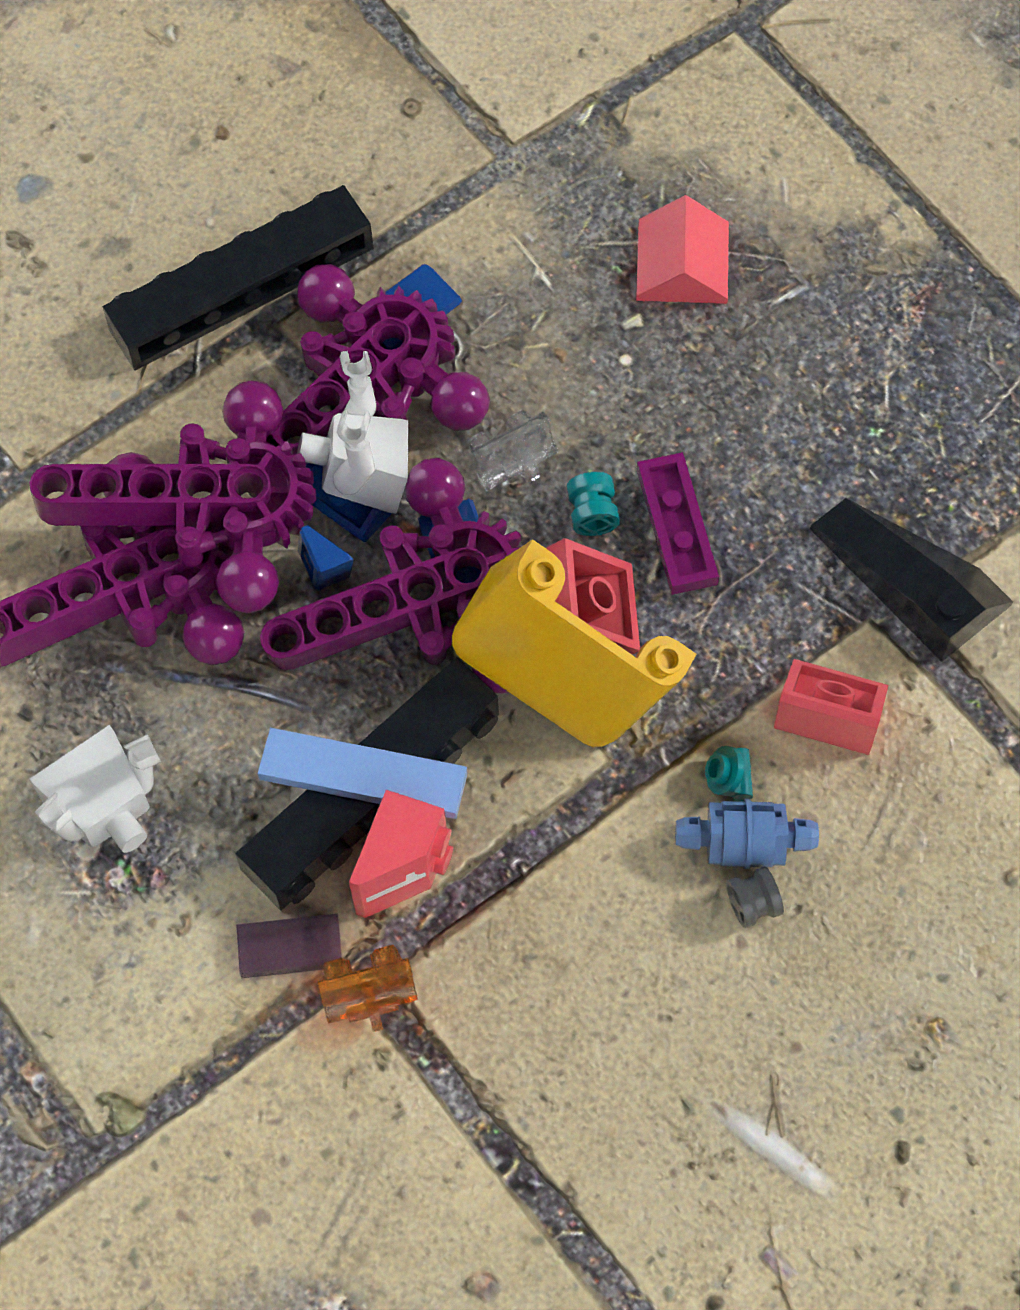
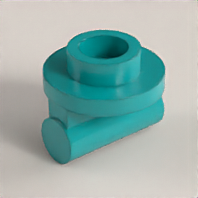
[705,745,753,801]

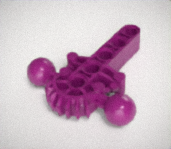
[248,264,490,498]
[29,380,316,613]
[0,452,245,667]
[260,458,521,694]

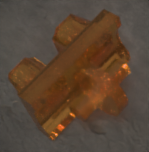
[317,945,418,1032]

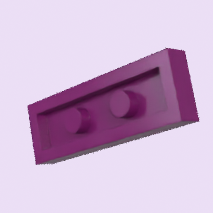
[637,452,719,595]

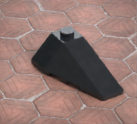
[810,498,1013,662]

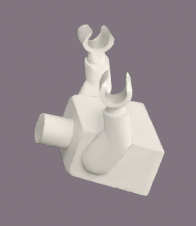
[297,351,408,514]
[30,725,161,853]

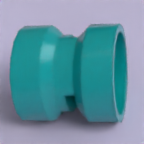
[567,472,620,536]

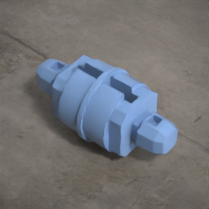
[675,799,819,869]

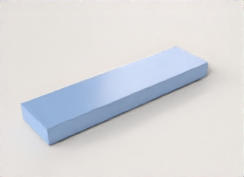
[257,727,468,819]

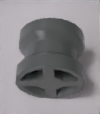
[726,866,784,928]

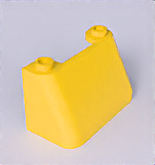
[452,539,697,747]

